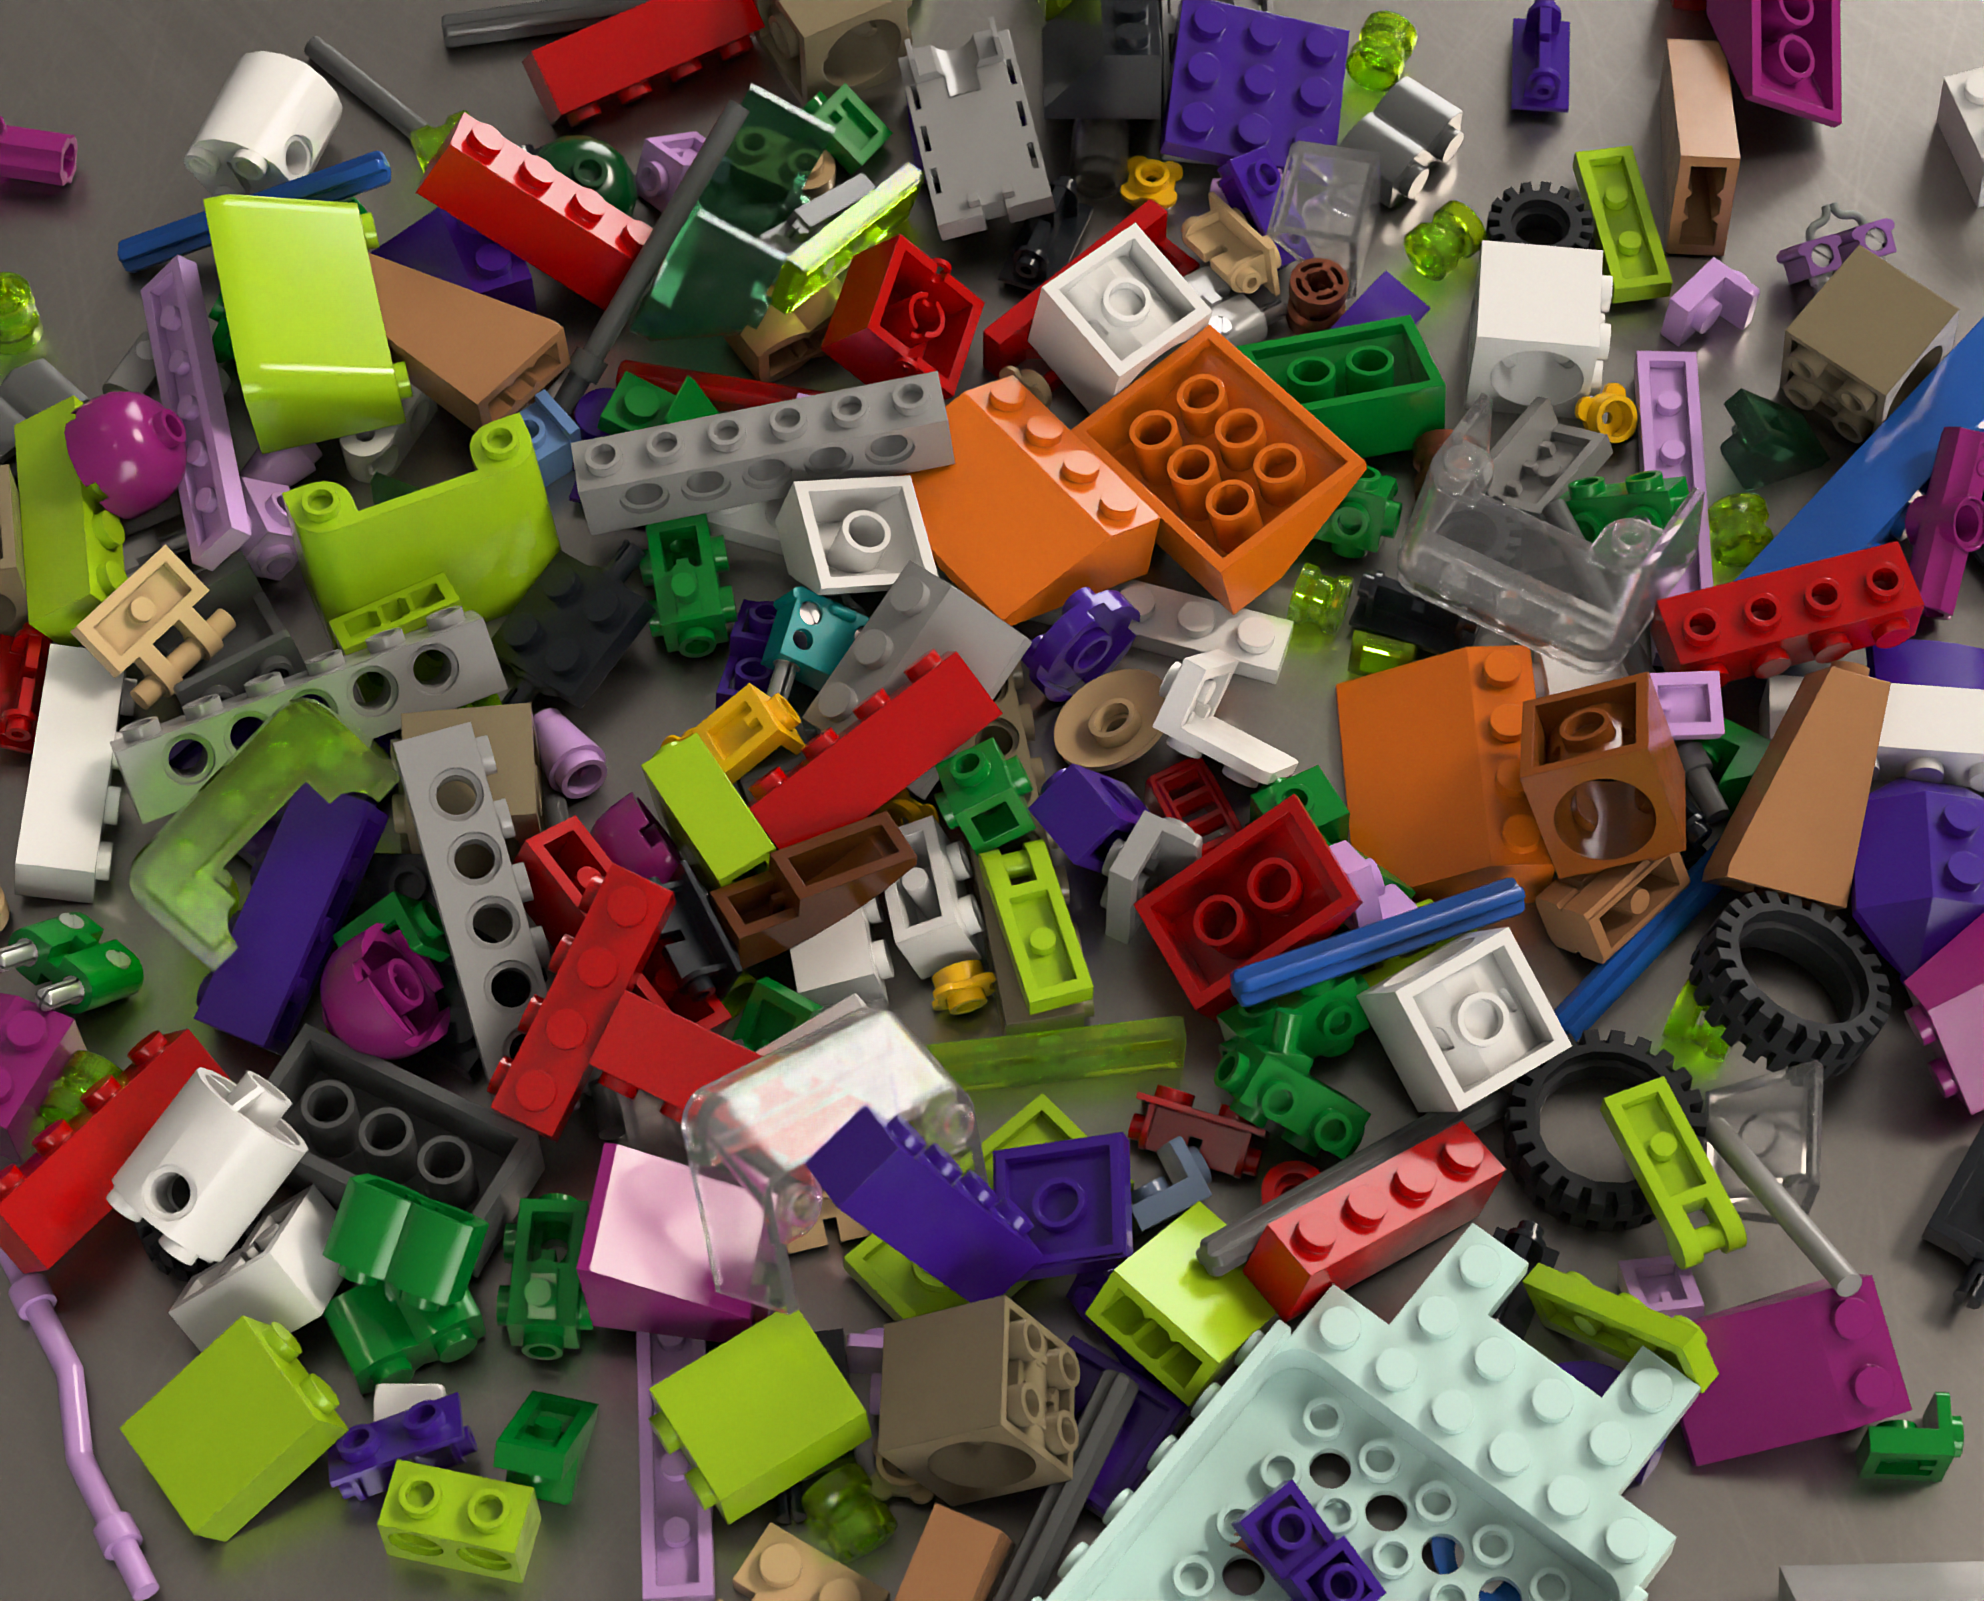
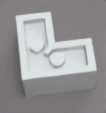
[168,1184,344,1352]

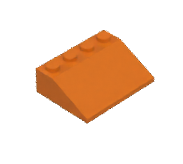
[1071,324,1367,615]
[896,375,1161,626]
[1335,645,1555,904]

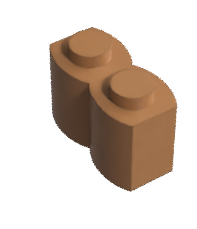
[721,260,843,383]

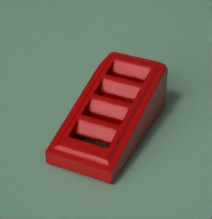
[1144,757,1243,856]

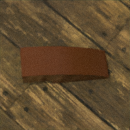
[709,811,918,969]

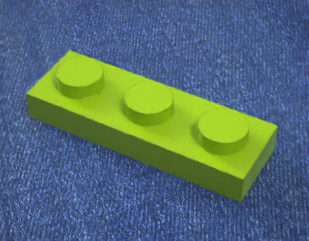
[1572,145,1673,304]
[1522,1262,1719,1394]

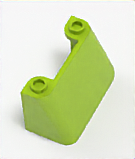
[203,194,413,454]
[282,412,562,650]

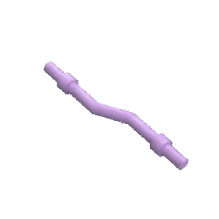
[0,1247,159,1601]

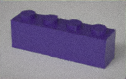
[194,776,389,1057]
[804,1104,1043,1303]

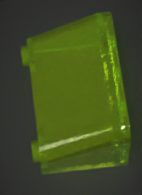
[128,697,401,972]

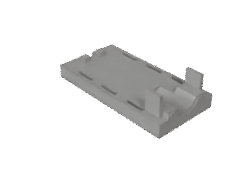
[898,16,1056,241]

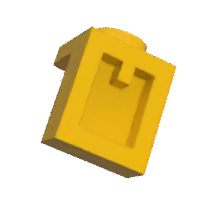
[691,683,805,785]

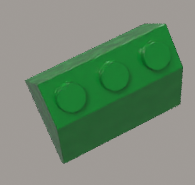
[1237,315,1446,458]

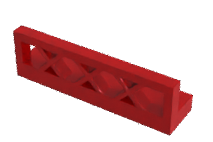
[983,198,1200,393]

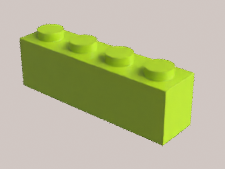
[14,395,128,647]

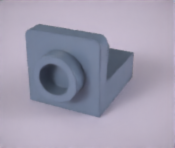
[1131,1136,1212,1239]

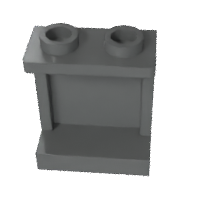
[153,551,307,707]

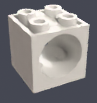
[1028,223,1213,414]
[1464,240,1613,419]
[1356,927,1572,1112]

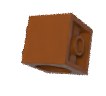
[1520,671,1686,879]

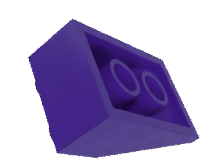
[370,207,538,315]

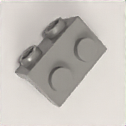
[1473,397,1614,532]
[1100,810,1203,945]

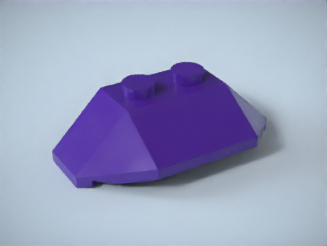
[1851,776,1984,988]

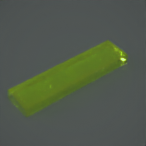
[769,162,924,315]
[919,1016,1186,1097]

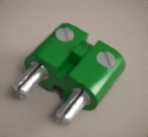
[0,912,144,1014]

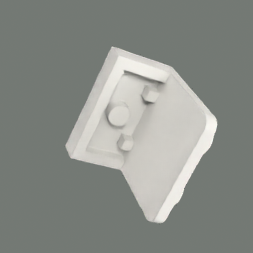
[1152,649,1299,788]

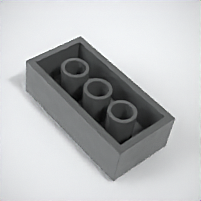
[267,1023,545,1278]

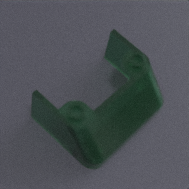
[629,83,836,342]

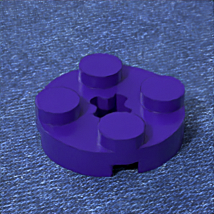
[1021,587,1140,702]

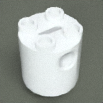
[183,51,343,197]
[106,1067,308,1266]

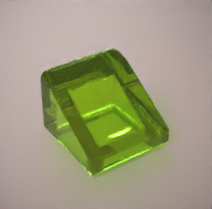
[1347,630,1418,676]

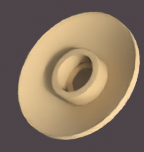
[1054,669,1165,772]

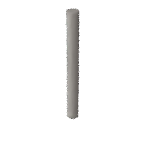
[1705,1118,1862,1297]

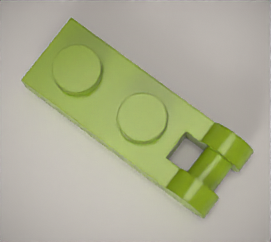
[978,838,1094,1015]
[1600,1076,1747,1270]

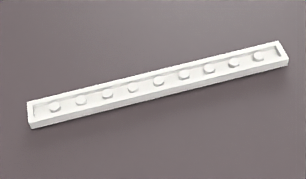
[706,497,1294,685]

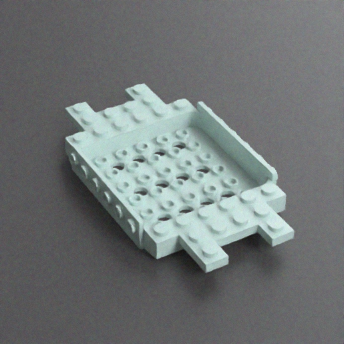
[1031,1223,1701,1601]

